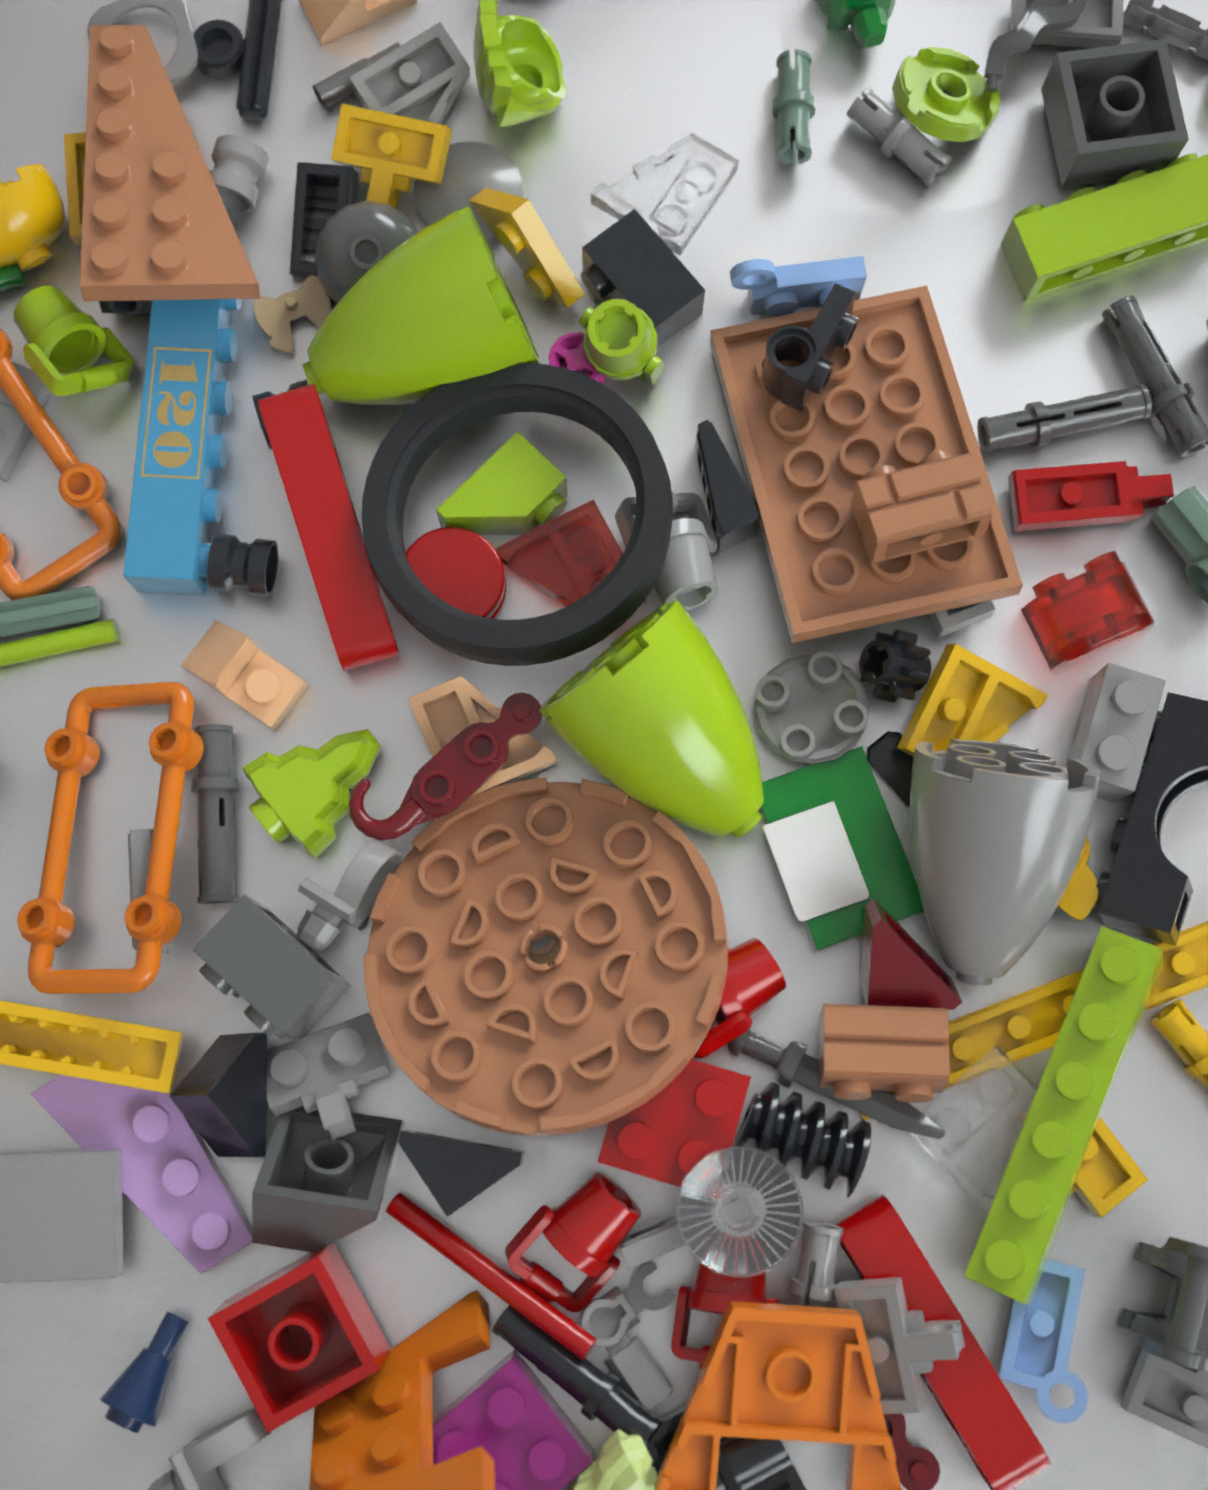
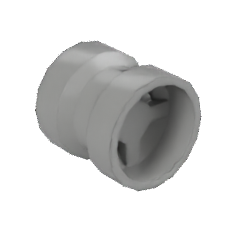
[209,135,269,214]

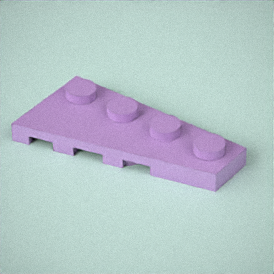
[30,1075,252,1274]

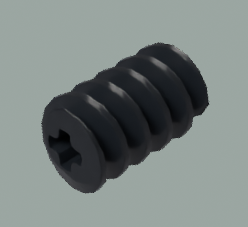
[733,1082,872,1198]

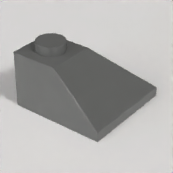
[252,1106,402,1253]

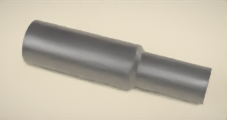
[312,42,401,109]

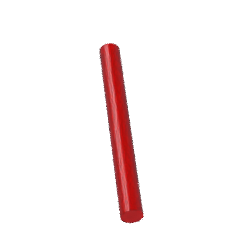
[386,1192,597,1360]

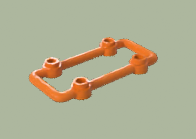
[0,329,121,600]
[17,682,204,994]

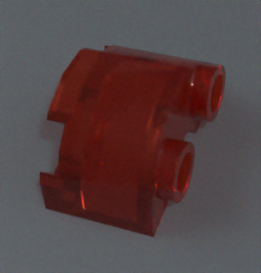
[1021,551,1155,670]

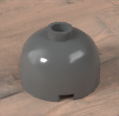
[314,201,419,304]

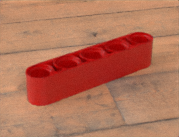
[258,384,399,672]
[834,1194,1051,1490]

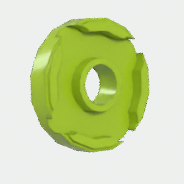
[892,47,1001,142]

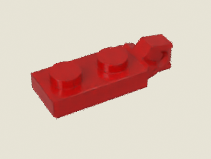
[1008,461,1174,531]

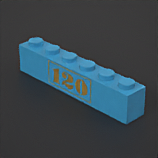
[123,299,242,595]

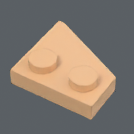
[407,676,557,797]

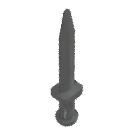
[727,1026,945,1139]

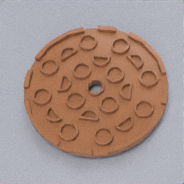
[363,778,728,1135]

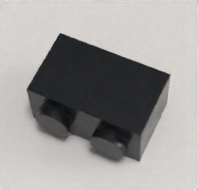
[581,208,705,348]

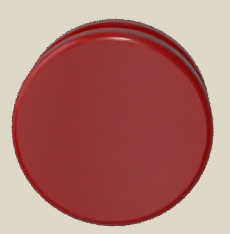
[406,527,507,619]

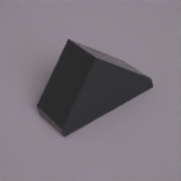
[169,1033,267,1157]
[398,1130,525,1217]

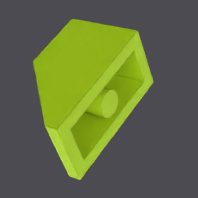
[436,431,568,535]

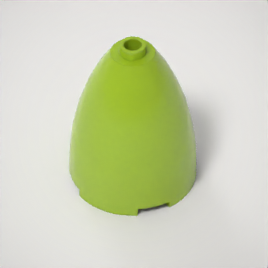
[302,206,540,405]
[539,599,764,838]

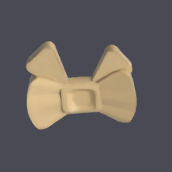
[253,275,333,355]

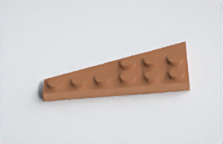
[80,25,260,301]

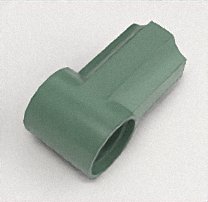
[1151,486,1208,603]

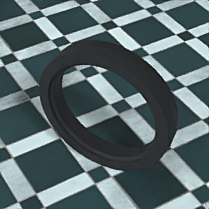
[362,363,673,666]

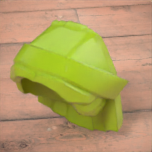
[473,0,566,127]

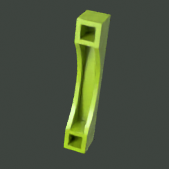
[964,926,1163,1305]

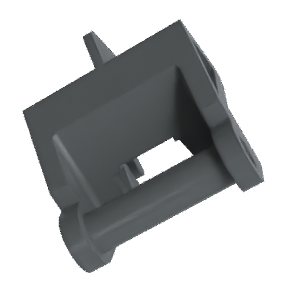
[1119,1236,1208,1371]

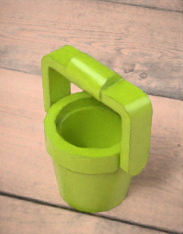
[14,286,134,396]
[578,299,665,386]

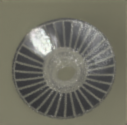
[676,1146,804,1277]

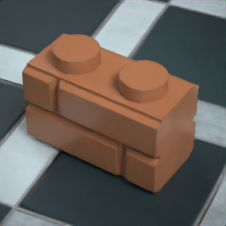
[851,451,993,564]
[818,1004,950,1103]

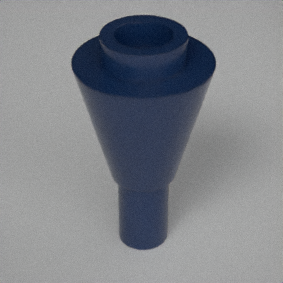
[99,1311,189,1433]

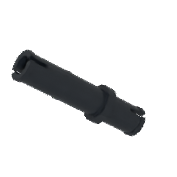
[492,1305,663,1446]

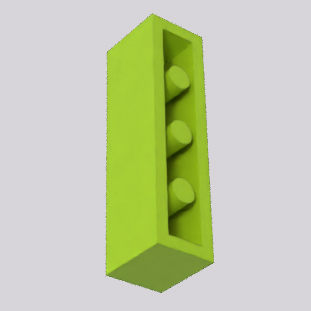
[1001,153,1208,302]

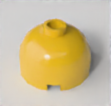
[0,164,65,271]

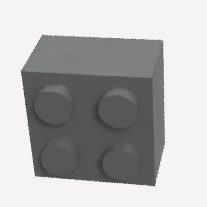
[1041,38,1189,187]
[193,894,352,1039]

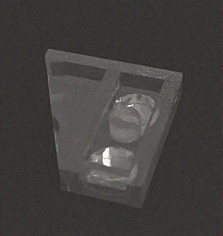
[910,1044,1037,1217]

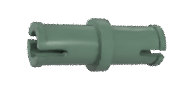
[772,49,816,165]

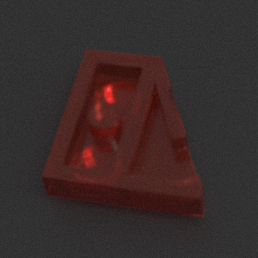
[496,499,647,607]

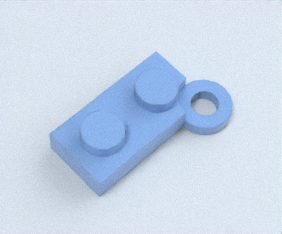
[730,256,867,317]
[999,1260,1088,1423]

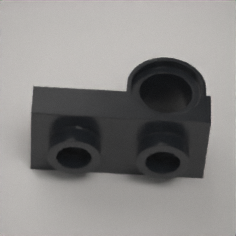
[763,283,859,412]

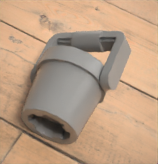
[615,492,718,610]

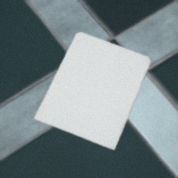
[762,801,869,921]

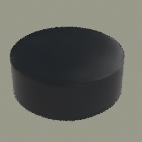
[193,20,244,79]

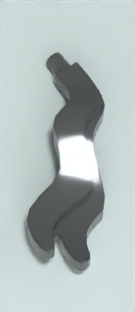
[984,0,1086,92]

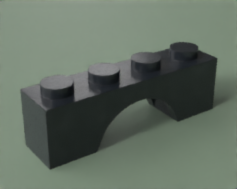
[1095,692,1208,946]

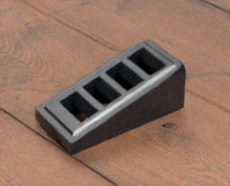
[290,162,359,278]
[695,419,760,552]

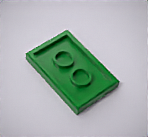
[759,746,924,952]

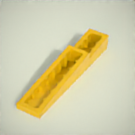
[0,1000,184,1094]

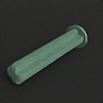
[0,586,101,638]

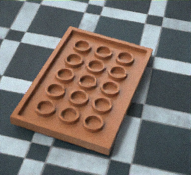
[710,285,1023,643]

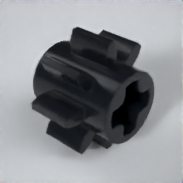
[859,629,931,703]

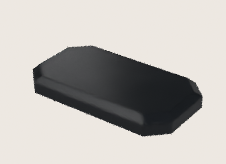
[866,731,913,807]

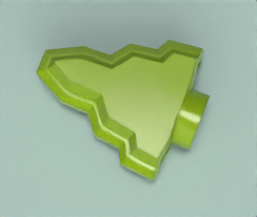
[242,729,382,859]

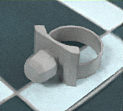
[297,839,403,951]
[148,1407,272,1490]

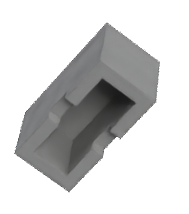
[1065,663,1166,803]

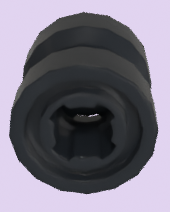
[207,533,278,597]

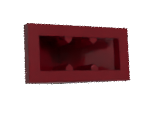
[860,898,962,1010]

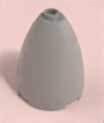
[910,739,1101,985]

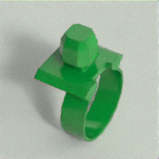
[816,0,896,48]

